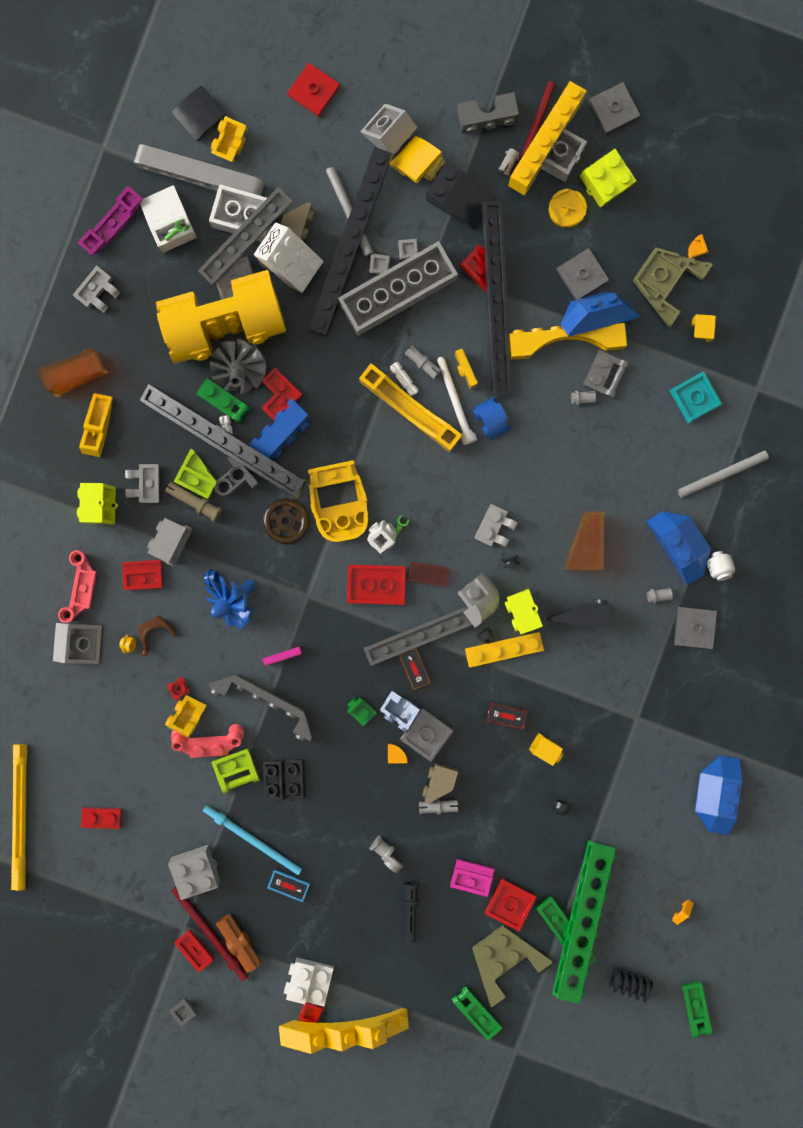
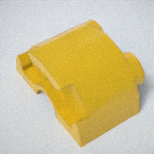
[211,116,247,162]
[165,695,207,738]

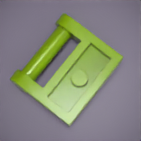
[211,748,260,794]

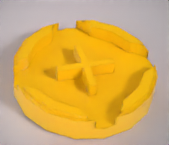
[549,189,587,228]

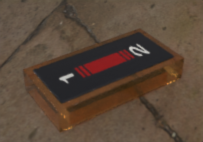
[399,648,431,690]

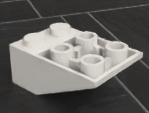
[140,185,197,253]

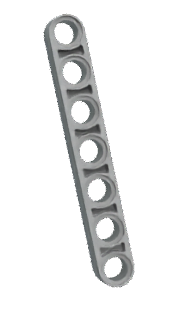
[134,144,265,196]

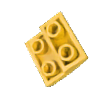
[390,136,442,183]

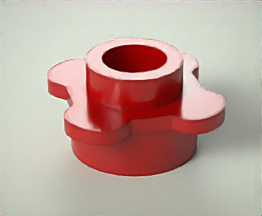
[168,677,190,700]

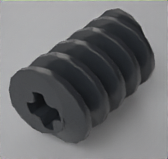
[609,967,653,1003]

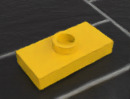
[455,349,478,389]

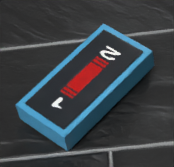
[267,869,310,902]

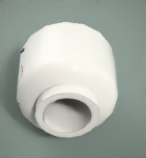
[707,551,735,581]

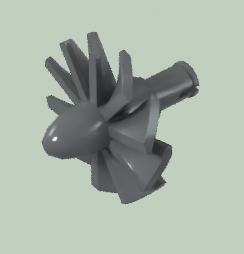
[210,339,266,394]

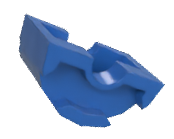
[473,397,511,440]

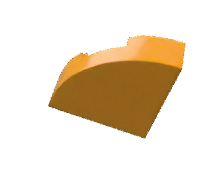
[688,234,709,258]
[388,743,407,763]
[672,899,694,925]

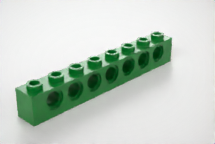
[552,840,616,1004]

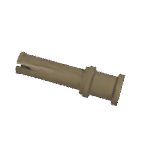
[166,482,222,523]

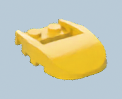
[308,460,368,542]

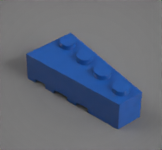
[249,398,311,459]

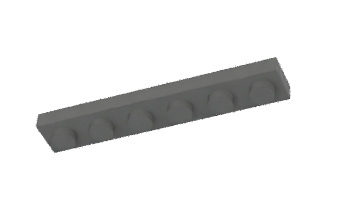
[198,186,294,285]
[364,606,472,666]

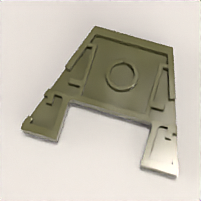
[633,247,713,327]
[472,925,552,1007]

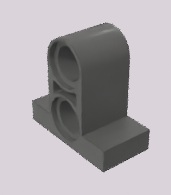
[215,457,260,497]

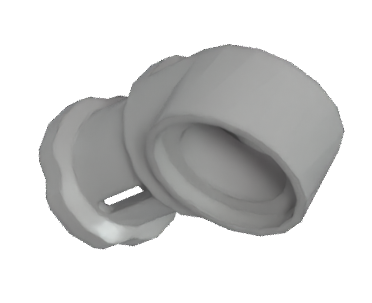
[369,835,403,874]

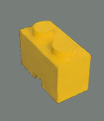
[529,733,563,766]

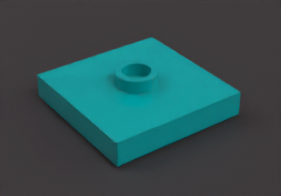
[669,371,722,423]

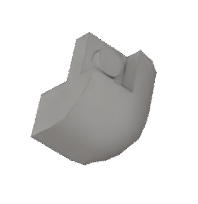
[458,572,500,627]

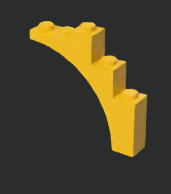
[279,1008,409,1054]

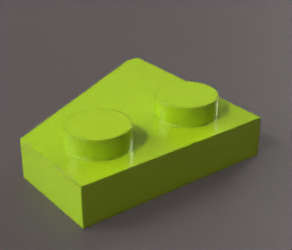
[174,449,217,499]

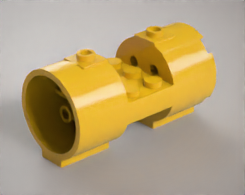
[156,270,286,364]

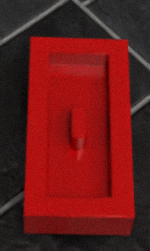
[81,807,122,829]
[174,929,214,973]

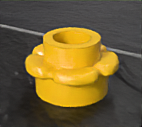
[120,635,137,653]

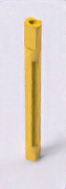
[11,744,27,891]

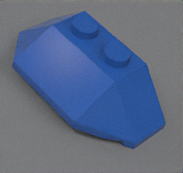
[561,292,639,337]
[646,511,711,586]
[694,755,742,835]

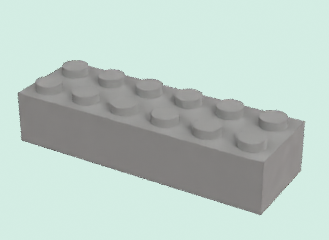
[338,241,458,336]

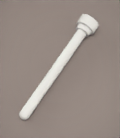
[437,357,478,445]

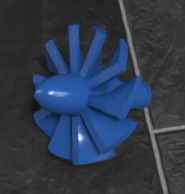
[205,576,256,629]

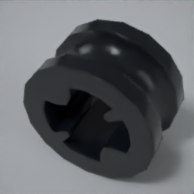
[501,555,520,568]

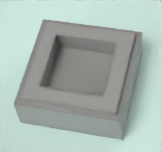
[398,239,418,261]
[369,254,390,275]

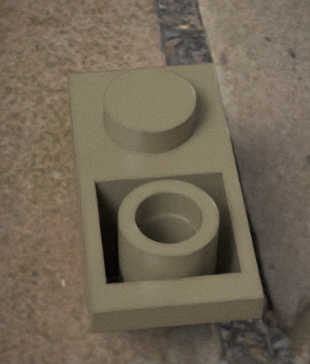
[280,202,315,241]
[422,763,458,804]

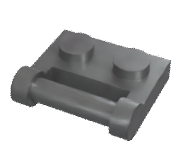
[582,350,630,399]

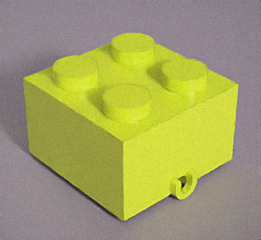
[579,149,636,208]
[77,483,118,525]
[505,588,543,635]

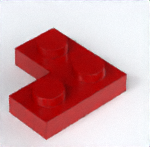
[262,368,302,420]

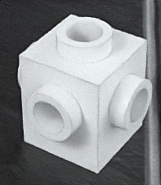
[367,520,396,554]

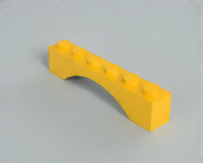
[508,81,587,196]
[509,323,627,360]
[359,364,462,452]

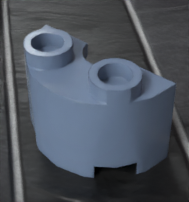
[380,691,422,733]

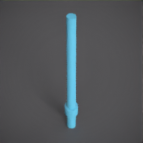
[203,805,302,875]

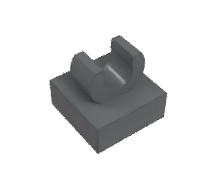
[169,997,197,1027]

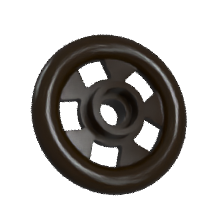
[263,498,309,544]

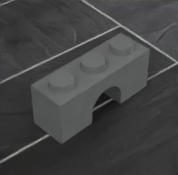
[457,92,519,133]

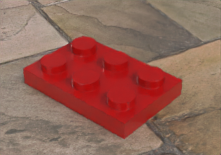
[347,565,406,605]

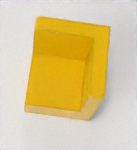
[692,314,716,342]

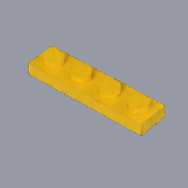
[465,632,544,667]

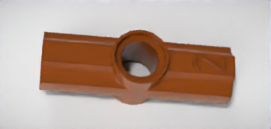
[216,913,262,973]

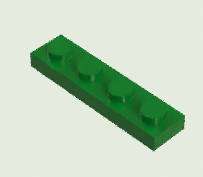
[535,896,597,967]

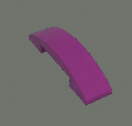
[78,186,143,256]

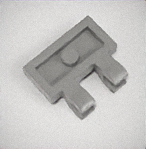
[73,265,120,313]
[125,464,160,503]
[474,504,518,547]

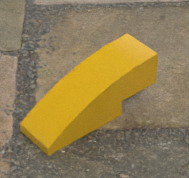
[79,393,113,457]

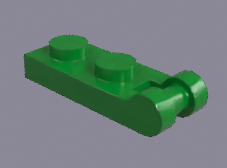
[196,378,251,424]
[681,981,712,1039]
[452,986,502,1041]

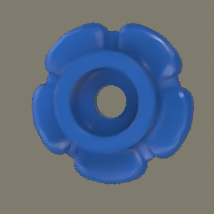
[204,569,220,588]

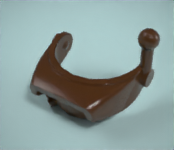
[138,615,177,656]

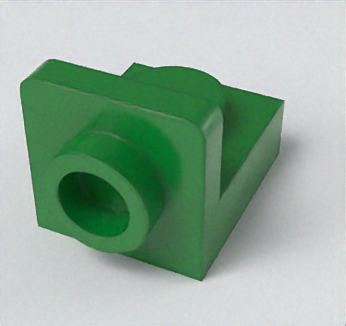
[347,696,377,726]

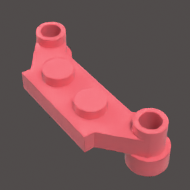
[58,550,98,623]
[171,724,244,758]

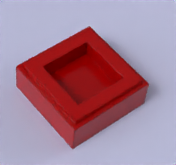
[298,1002,324,1023]

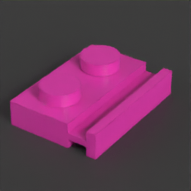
[450,858,495,897]

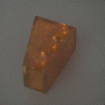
[37,348,108,397]
[564,512,604,570]

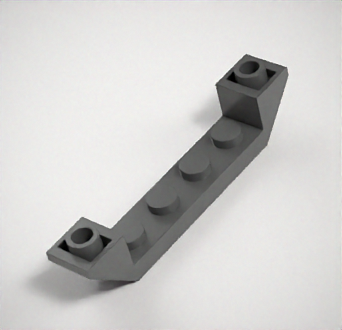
[208,674,313,742]

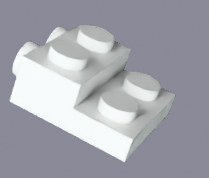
[284,957,334,1006]

